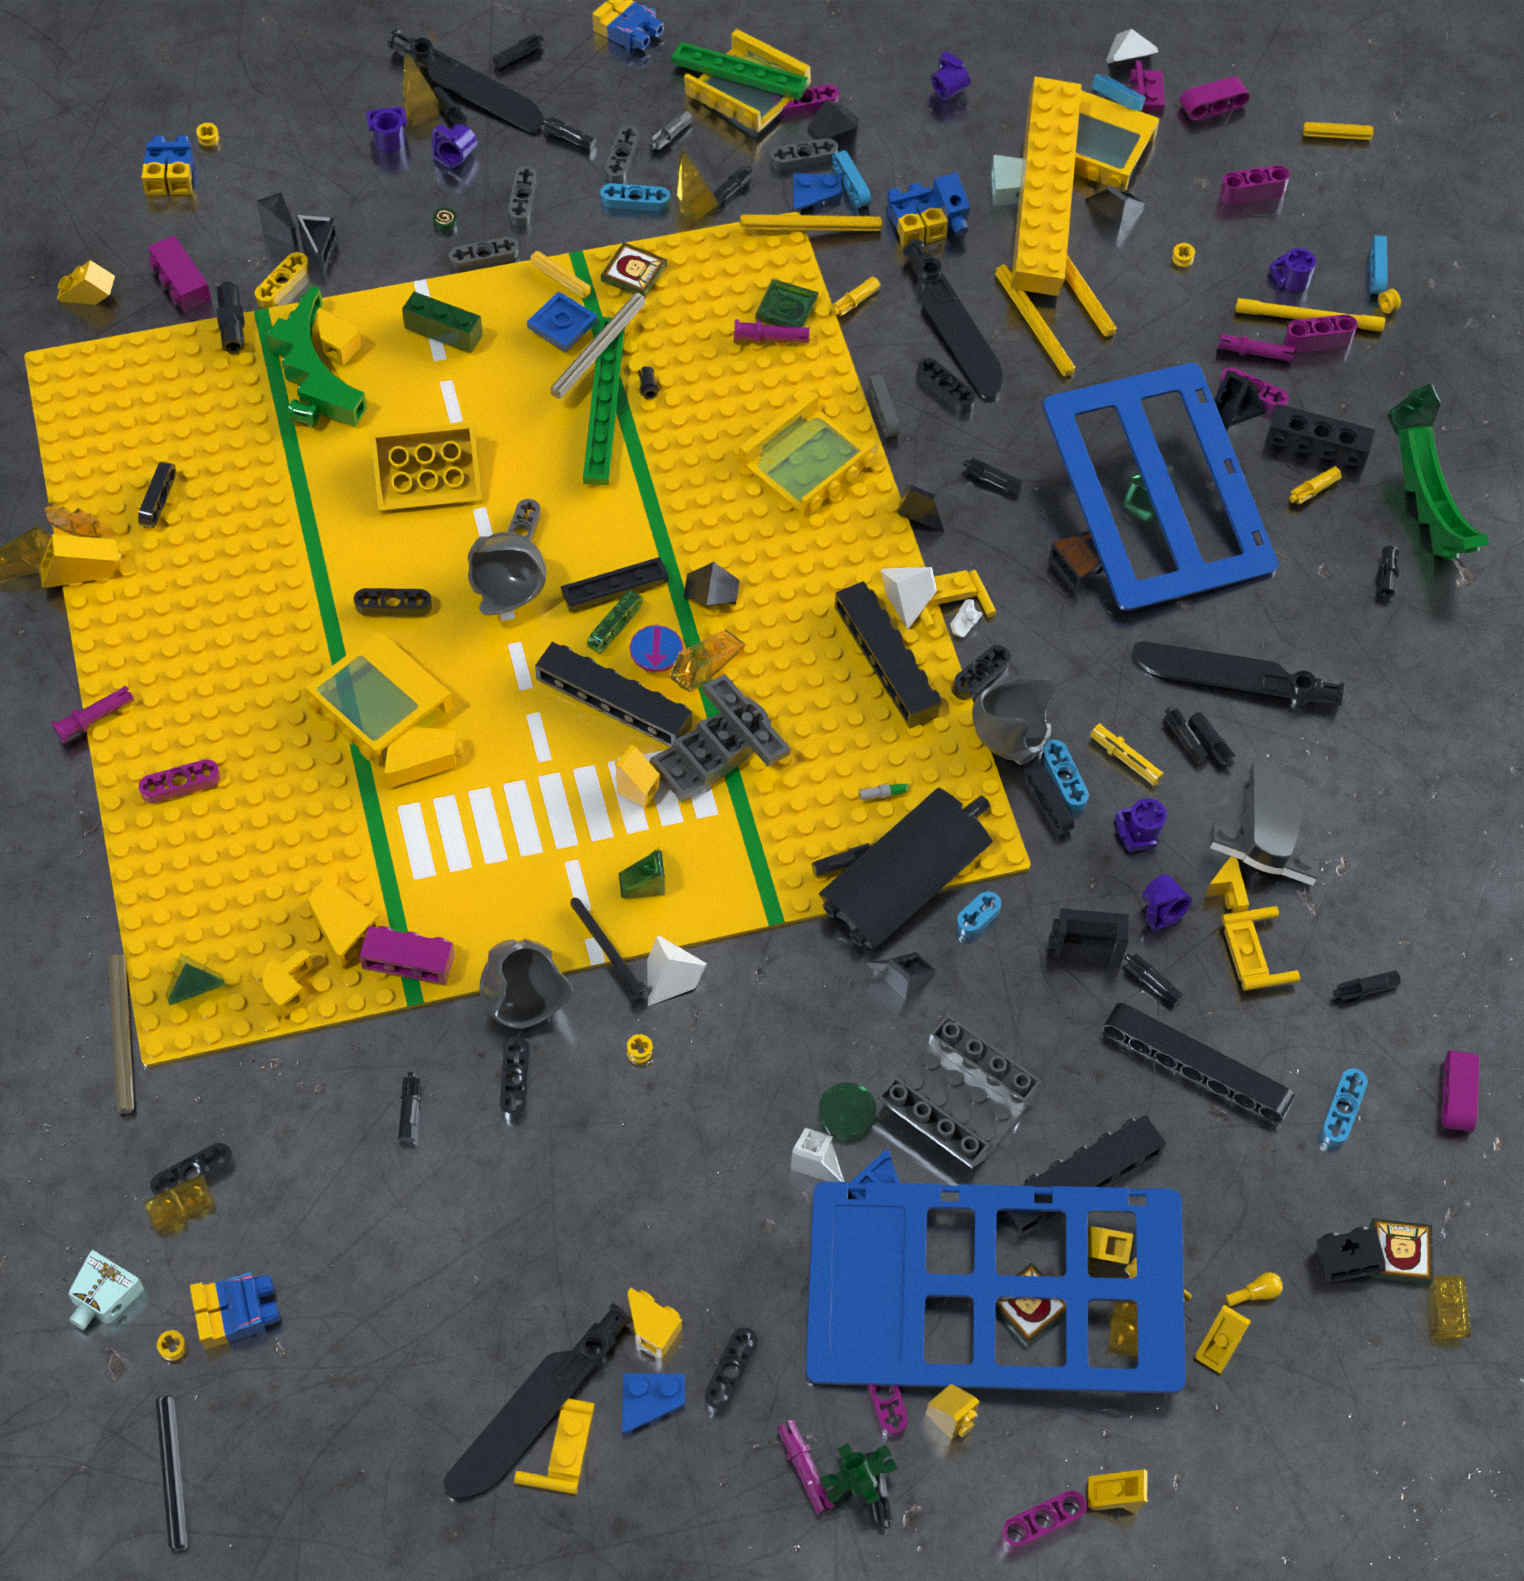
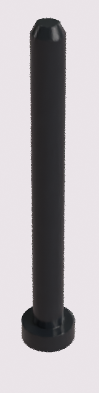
[570,897,649,1000]

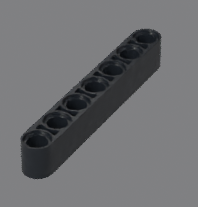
[1103,1003,1295,1123]

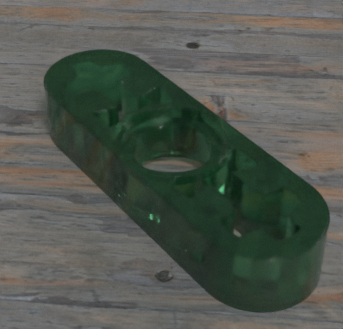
[587,590,643,654]

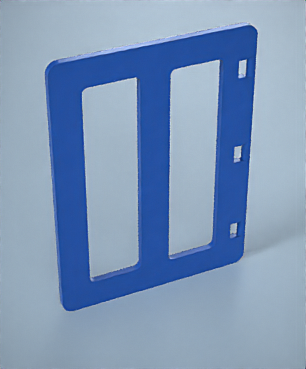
[1042,363,1278,611]

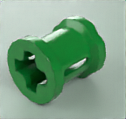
[287,399,320,427]

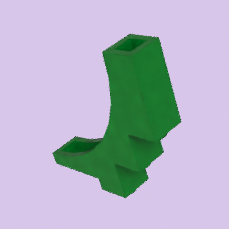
[266,285,367,427]
[1398,426,1489,560]

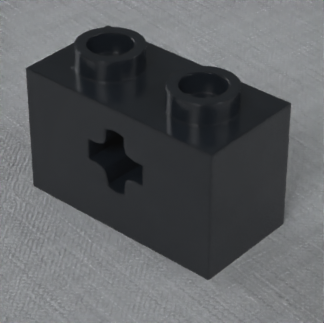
[1316,1226,1386,1284]

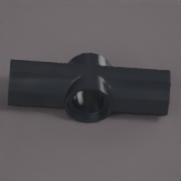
[216,281,245,354]

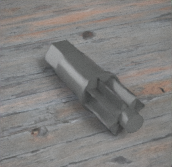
[649,110,692,151]

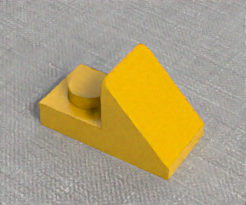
[1206,856,1249,913]
[1194,1305,1251,1374]
[1088,1469,1147,1513]

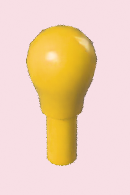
[1225,1272,1283,1307]

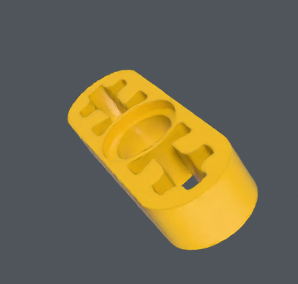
[255,252,309,309]

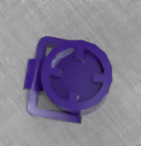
[930,51,971,101]
[366,107,407,153]
[431,124,477,169]
[1269,248,1316,292]
[1115,798,1167,851]
[1142,874,1192,931]

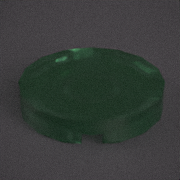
[818,1082,877,1140]

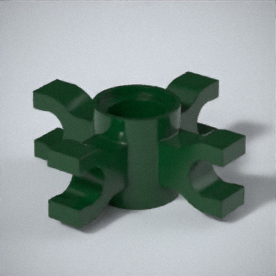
[819,1443,898,1505]

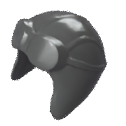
[468,532,547,616]
[972,677,1054,765]
[479,939,573,1029]

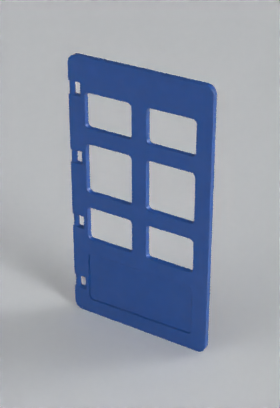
[806,1182,1186,1394]

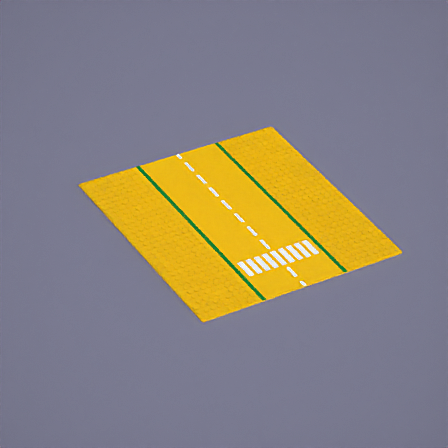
[24,212,1031,1067]

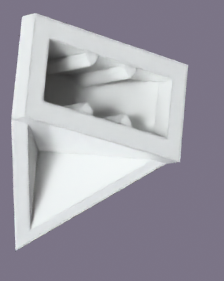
[1107,29,1158,64]
[881,567,937,630]
[647,936,707,1006]
[791,1128,845,1182]

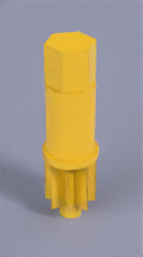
[831,276,881,317]
[1289,466,1342,504]

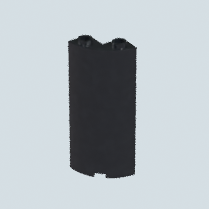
[818,787,993,950]

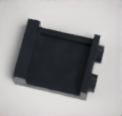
[1048,908,1129,966]

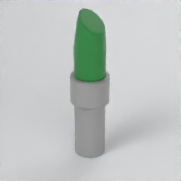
[858,784,909,800]

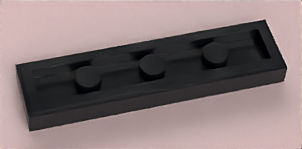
[560,557,669,612]

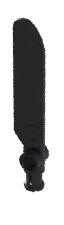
[387,29,544,133]
[903,239,1003,399]
[1132,641,1345,706]
[443,1303,632,1498]

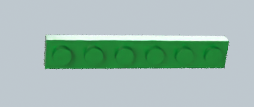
[671,42,809,100]

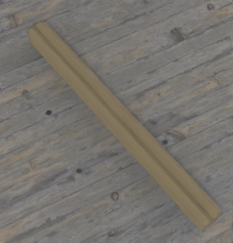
[550,293,645,399]
[108,954,134,1114]

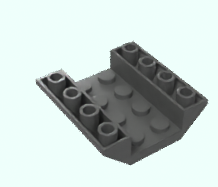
[877,1014,1042,1168]

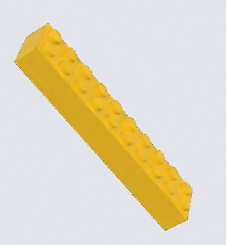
[1010,77,1082,296]

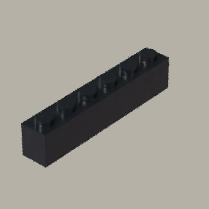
[834,581,941,729]
[535,641,692,747]
[998,1115,1166,1238]

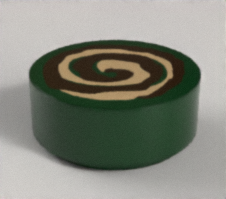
[433,208,457,232]

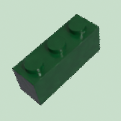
[402,291,483,353]

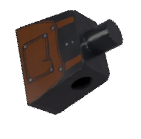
[1049,531,1105,593]

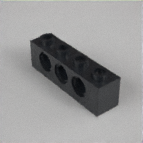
[1265,403,1376,468]

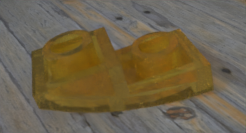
[44,501,102,538]
[144,1174,214,1231]
[1433,1275,1471,1338]
[1107,1301,1138,1357]

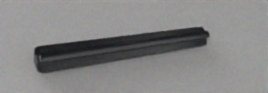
[156,1396,187,1551]

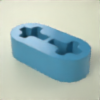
[956,891,1002,938]

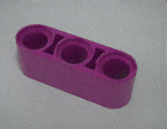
[1179,76,1250,120]
[1219,165,1290,205]
[1283,314,1358,353]
[1442,1050,1480,1133]
[999,1490,1087,1554]

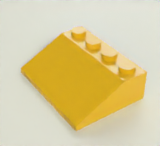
[370,423,483,511]

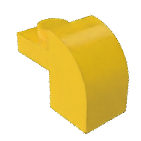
[262,948,314,1018]

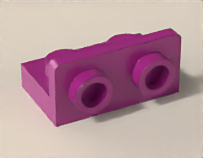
[1130,61,1165,112]

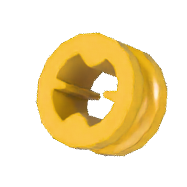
[196,123,219,146]
[1172,243,1195,267]
[1378,288,1401,314]
[626,1034,653,1063]
[157,1330,187,1361]

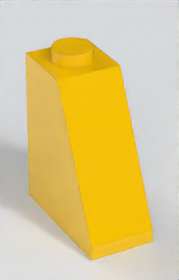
[40,534,121,588]
[384,726,463,787]
[307,878,380,968]

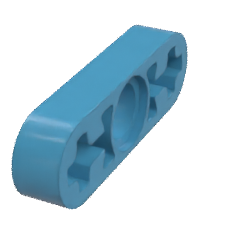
[1091,74,1146,111]
[832,150,871,208]
[601,184,670,211]
[1370,235,1387,295]
[1042,740,1089,812]
[1321,1069,1368,1147]

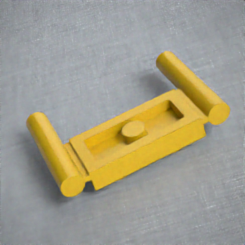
[919,570,997,631]
[1221,906,1300,991]
[514,1398,595,1494]

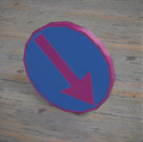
[629,625,683,672]

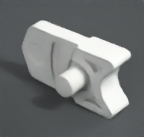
[950,600,983,637]

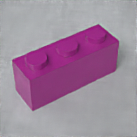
[147,235,211,312]
[360,926,455,986]

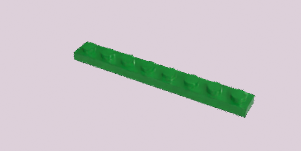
[583,317,625,485]

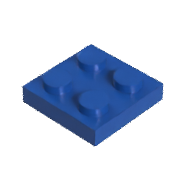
[527,291,598,352]

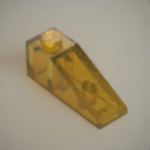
[401,54,440,126]
[676,150,719,221]
[0,526,52,581]
[669,629,746,693]

